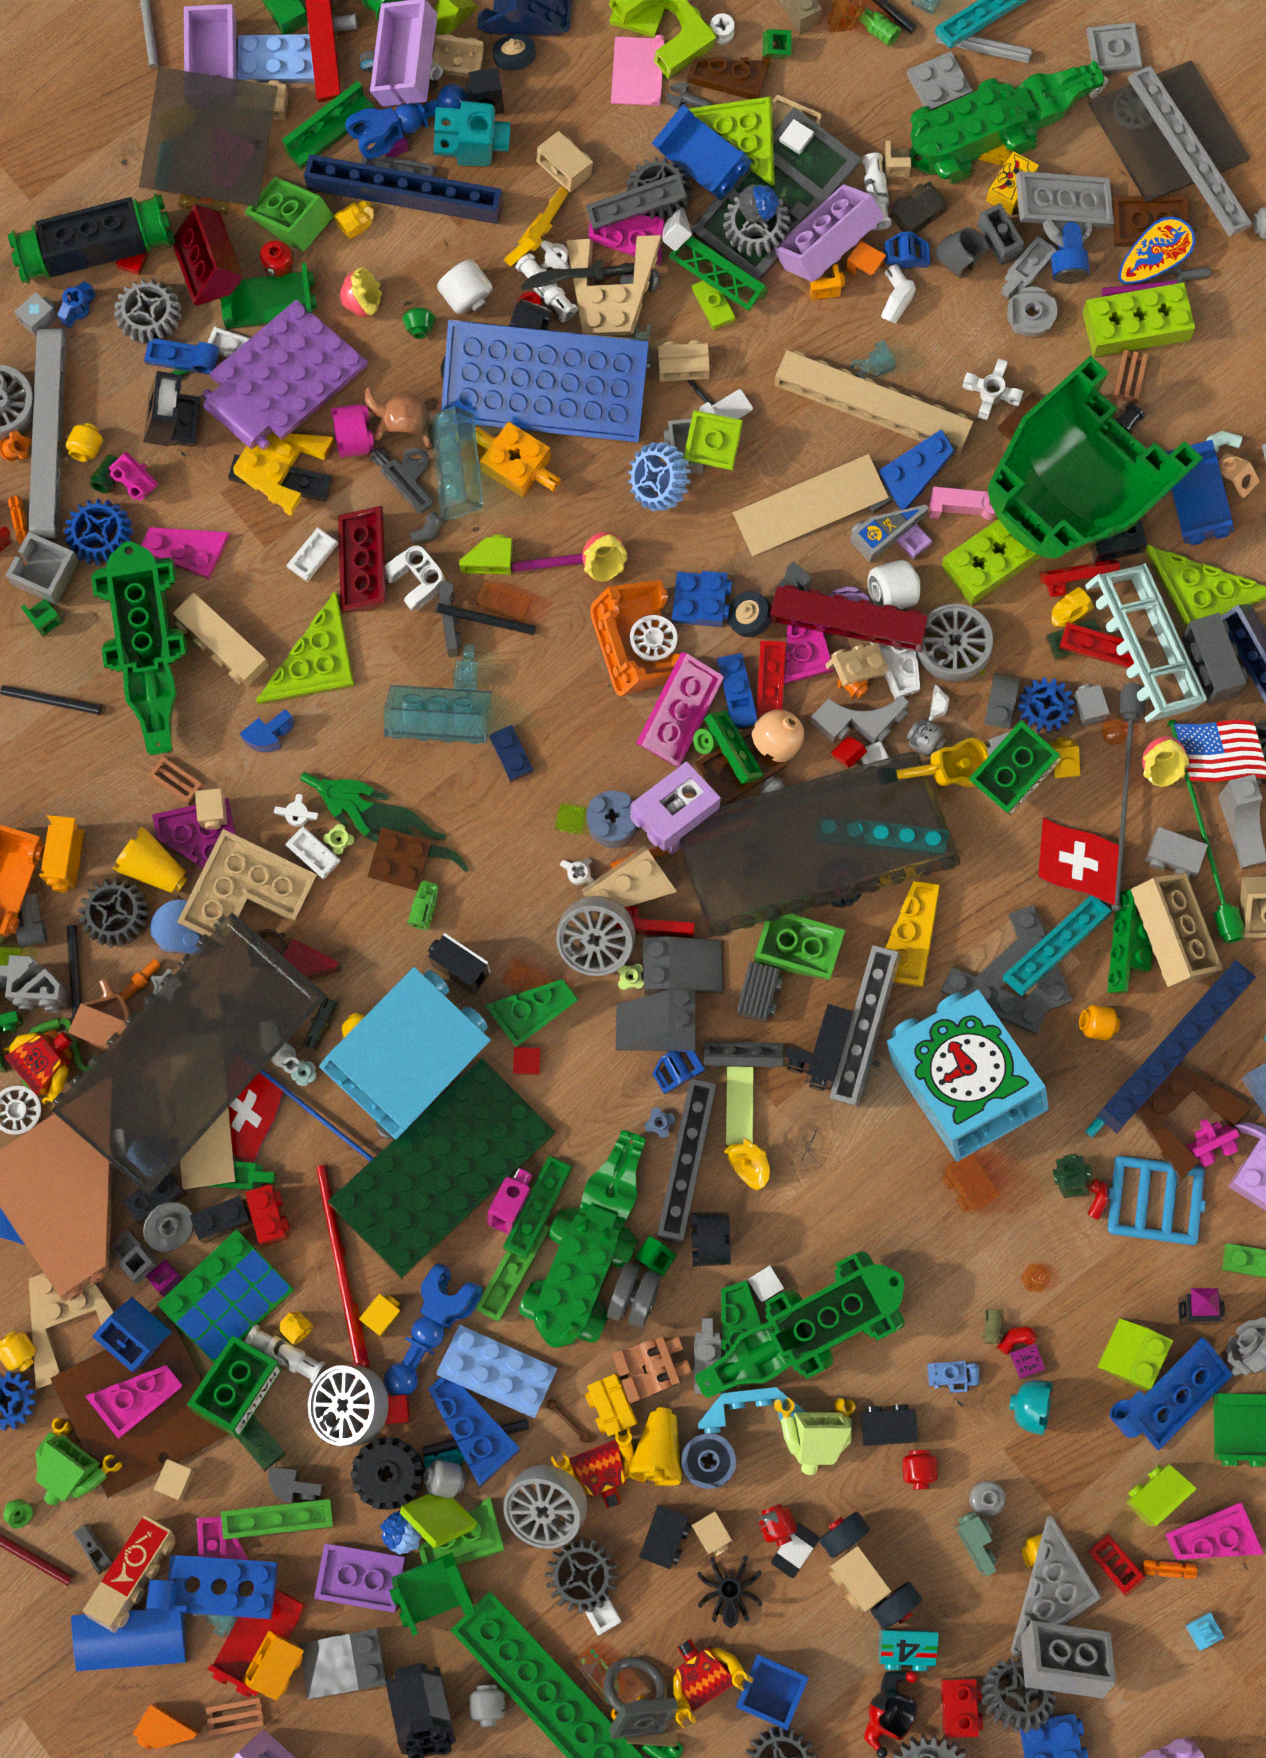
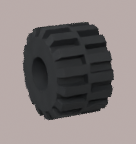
[350,1437,424,1510]

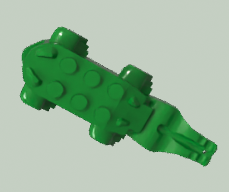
[909,60,1105,185]
[91,541,187,756]
[519,1130,645,1348]
[695,1251,905,1398]

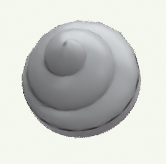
[759,776,786,801]

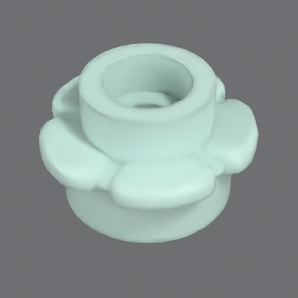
[291,1060,317,1086]

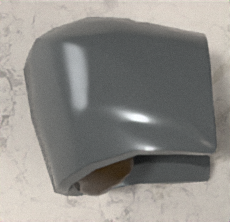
[935,227,990,279]

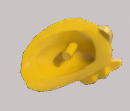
[724,1138,770,1190]

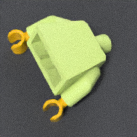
[774,1398,856,1475]

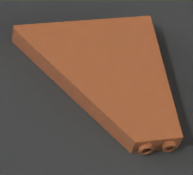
[0,1077,116,1301]

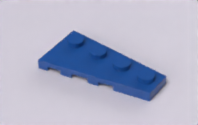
[428,1377,521,1488]

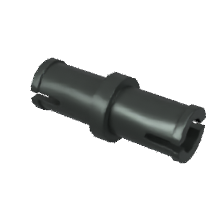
[302,996,338,1051]

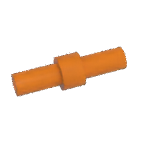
[118,958,162,1001]

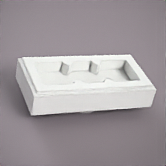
[287,527,338,582]
[285,826,341,880]

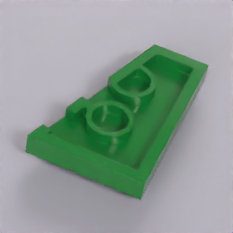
[484,978,579,1047]
[721,1280,762,1357]

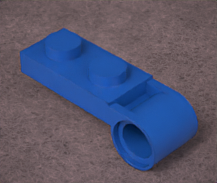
[144,338,220,374]
[717,653,757,729]

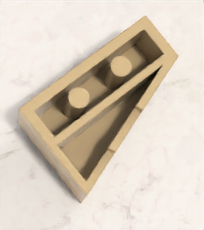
[581,846,677,915]

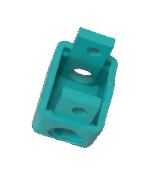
[433,101,510,167]

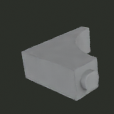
[1218,774,1266,869]

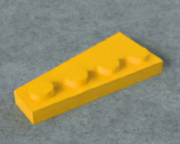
[885,881,940,988]

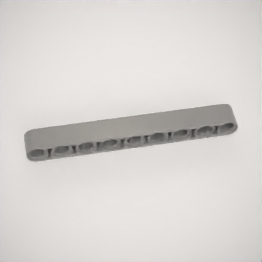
[29,328,66,539]

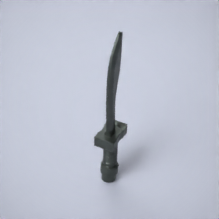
[521,260,635,290]

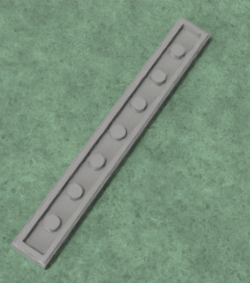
[1128,65,1253,237]

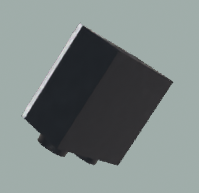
[428,933,491,995]

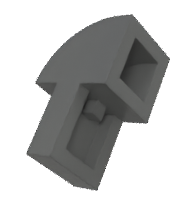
[984,672,1019,729]
[111,1229,159,1284]
[268,1467,325,1503]

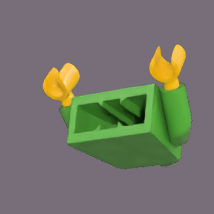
[35,1417,122,1505]

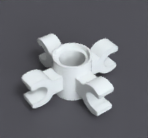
[962,358,1024,420]

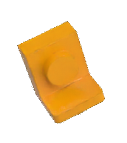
[809,264,845,301]

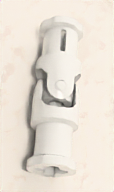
[862,153,892,230]
[515,253,578,323]
[245,1325,326,1384]

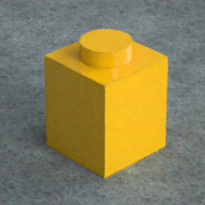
[359,1294,403,1337]

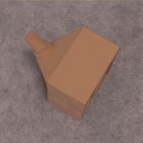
[68,979,139,1061]

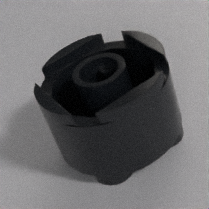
[509,299,552,330]
[691,1212,731,1267]

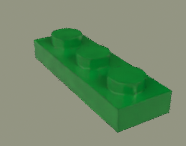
[704,710,764,784]

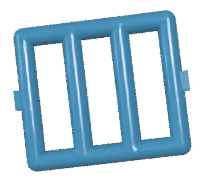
[1107,1155,1205,1245]

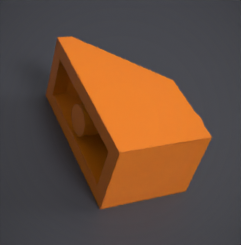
[133,1703,201,1750]

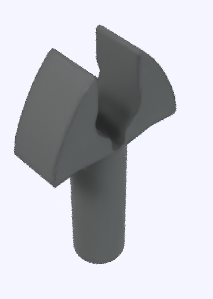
[667,82,712,110]
[1162,265,1211,284]

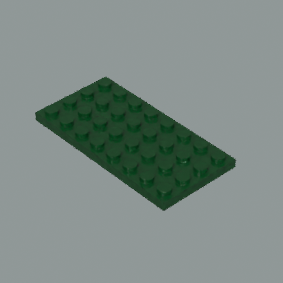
[328,1058,555,1280]

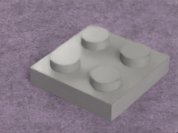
[907,51,972,110]

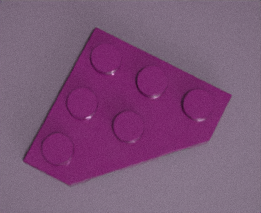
[152,797,236,868]

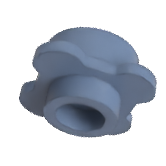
[644,1107,675,1138]

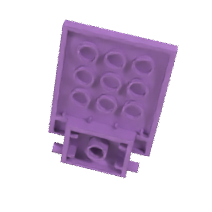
[202,300,368,450]

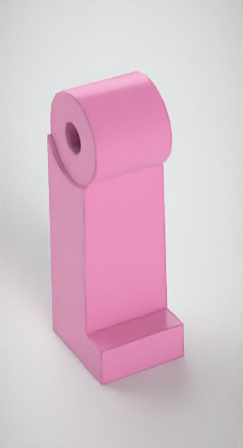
[929,487,998,520]

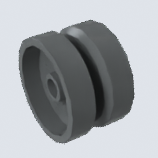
[606,1262,662,1330]

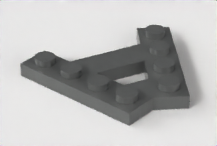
[940,905,1072,1035]

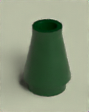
[90,455,118,494]

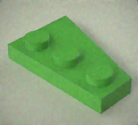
[418,1497,505,1565]

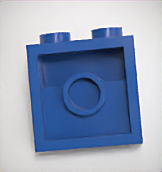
[672,571,732,627]
[1019,1713,1088,1758]

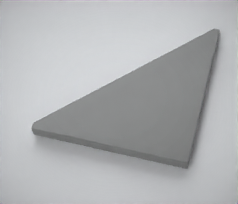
[1010,1515,1102,1658]

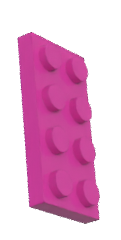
[636,652,724,767]

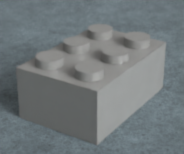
[1021,1621,1116,1699]

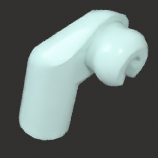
[1206,431,1243,453]

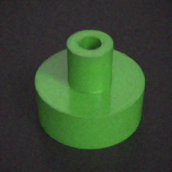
[693,727,719,754]
[3,1499,33,1529]

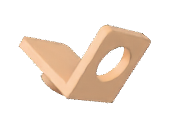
[1218,453,1259,498]

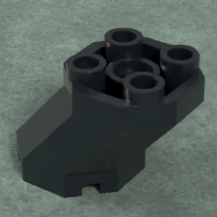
[386,1663,456,1758]

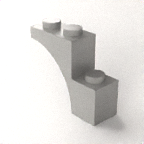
[810,695,909,744]

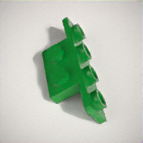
[1107,889,1153,994]

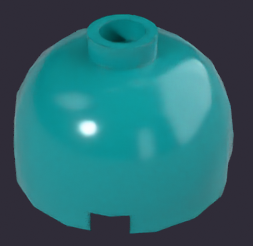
[1009,1380,1053,1436]

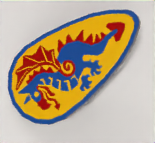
[1118,217,1195,285]

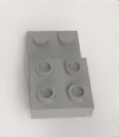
[0,955,70,1012]

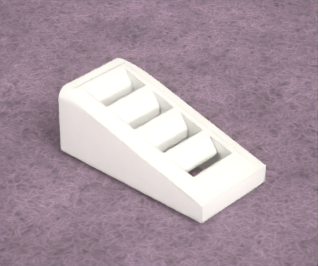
[662,207,692,251]

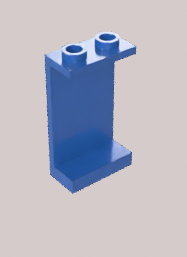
[652,105,752,201]
[1166,440,1235,545]

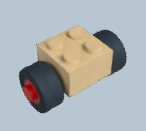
[819,1512,922,1629]

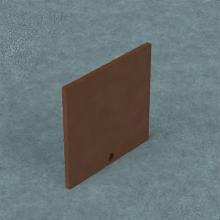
[50,1317,228,1498]

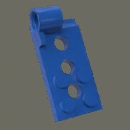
[1109,1337,1233,1451]
[146,1555,278,1620]

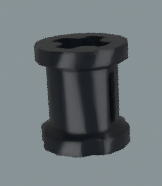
[1115,403,1145,434]

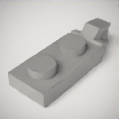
[1001,236,1058,299]
[694,1318,721,1394]

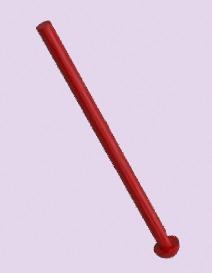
[316,1165,370,1368]

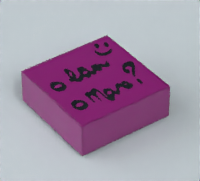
[1009,1344,1045,1379]

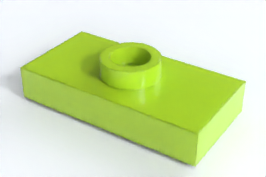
[692,277,735,330]

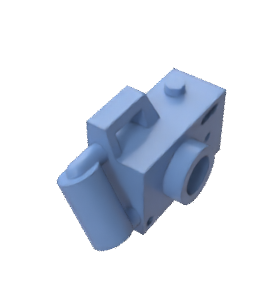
[927,1361,980,1393]

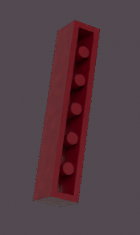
[770,585,928,652]

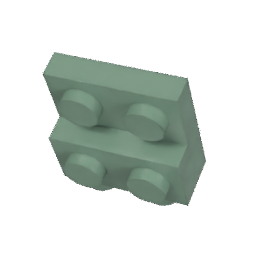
[954,1511,997,1577]

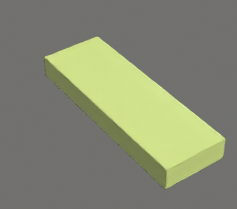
[726,1067,753,1146]

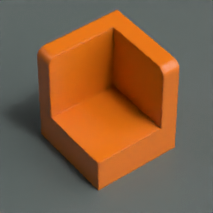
[846,240,886,276]

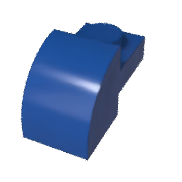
[239,709,295,753]

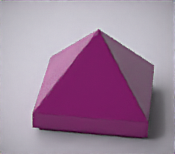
[1191,1288,1220,1316]

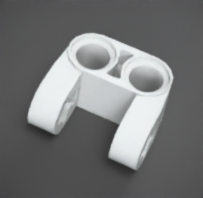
[385,546,446,612]

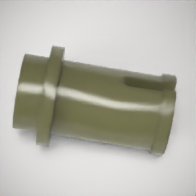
[982,1309,1003,1344]

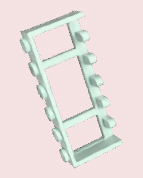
[1085,563,1208,722]

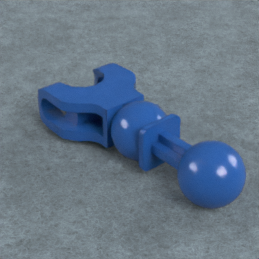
[345,84,468,159]
[383,1263,483,1396]

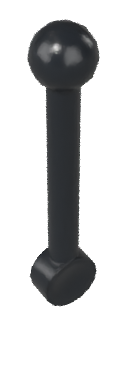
[684,380,715,406]

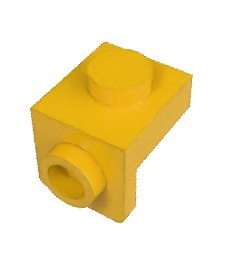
[1049,737,1080,778]

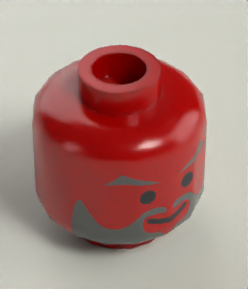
[758,1504,797,1547]

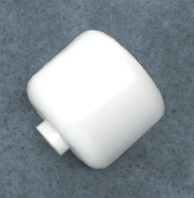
[437,259,493,315]
[867,560,920,610]

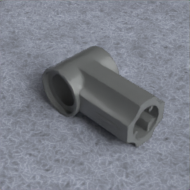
[16,893,47,948]

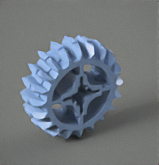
[627,442,692,511]

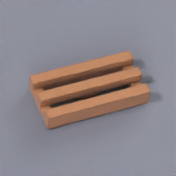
[1113,349,1148,403]
[148,755,205,806]
[205,1697,265,1736]

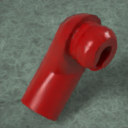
[1087,1179,1109,1220]
[996,1326,1037,1355]

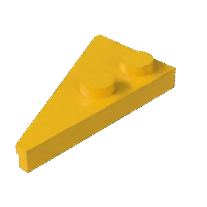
[504,186,569,267]

